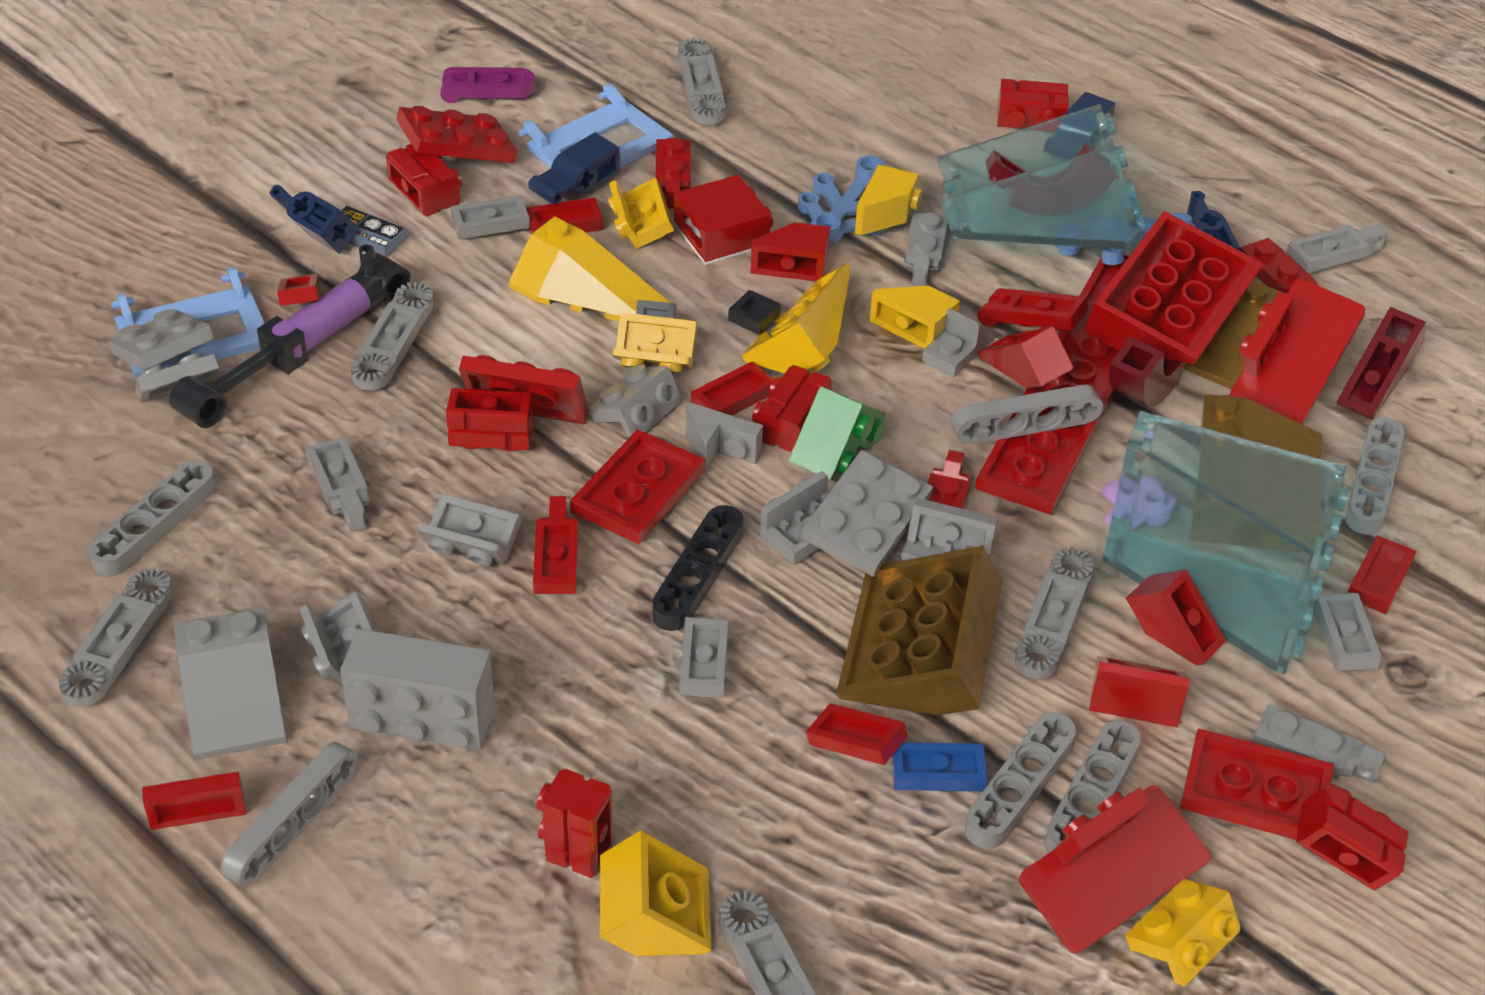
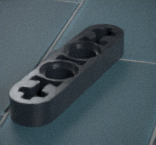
[652,505,743,631]

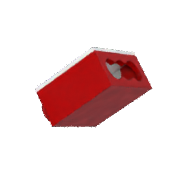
[674,174,774,265]

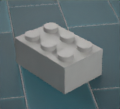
[340,628,495,750]

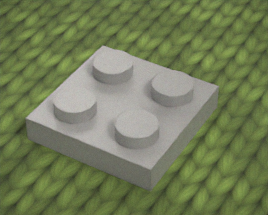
[107,309,214,370]

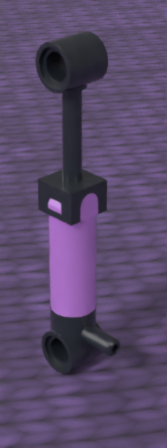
[169,244,411,428]

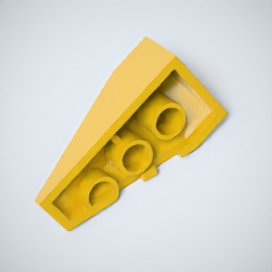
[509,217,670,321]
[741,262,851,373]

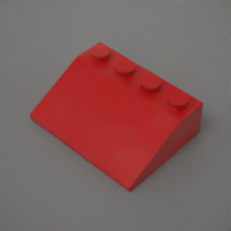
[1084,211,1264,364]

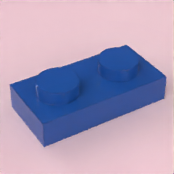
[891,742,987,791]

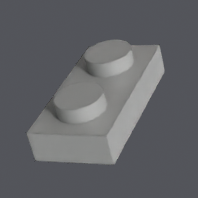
[450,195,530,239]
[135,353,219,402]
[1313,593,1382,671]
[679,617,729,698]

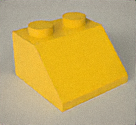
[600,830,712,956]

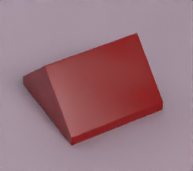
[1089,656,1190,728]

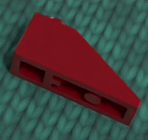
[1337,307,1426,420]

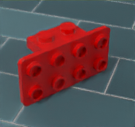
[1228,279,1365,425]
[1018,785,1211,954]

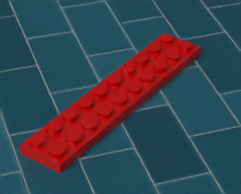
[975,255,1129,515]

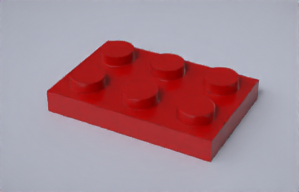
[396,106,518,163]
[459,355,589,425]
[570,429,705,545]
[1179,728,1334,840]

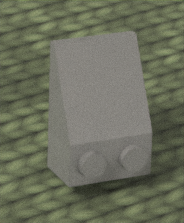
[174,607,287,760]

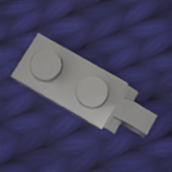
[904,212,948,286]
[1286,224,1387,273]
[305,437,370,532]
[1252,704,1386,784]

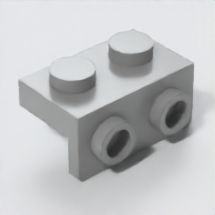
[588,364,682,438]
[760,471,829,565]
[419,493,522,566]
[901,498,999,560]
[299,591,378,687]

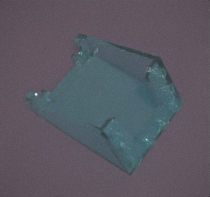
[937,104,1147,250]
[1102,411,1350,675]

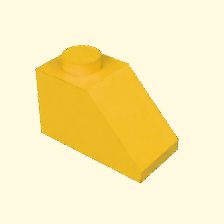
[855,164,923,235]
[870,285,960,349]

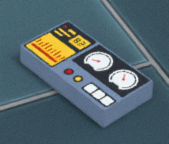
[332,205,407,257]

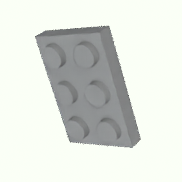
[800,450,933,577]

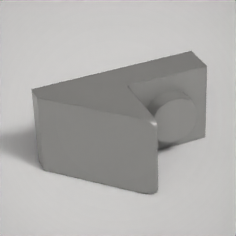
[922,308,996,377]
[686,402,763,471]

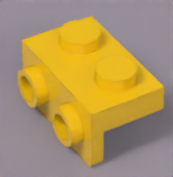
[608,177,674,249]
[612,312,698,374]
[1125,878,1241,986]

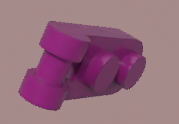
[440,67,535,103]

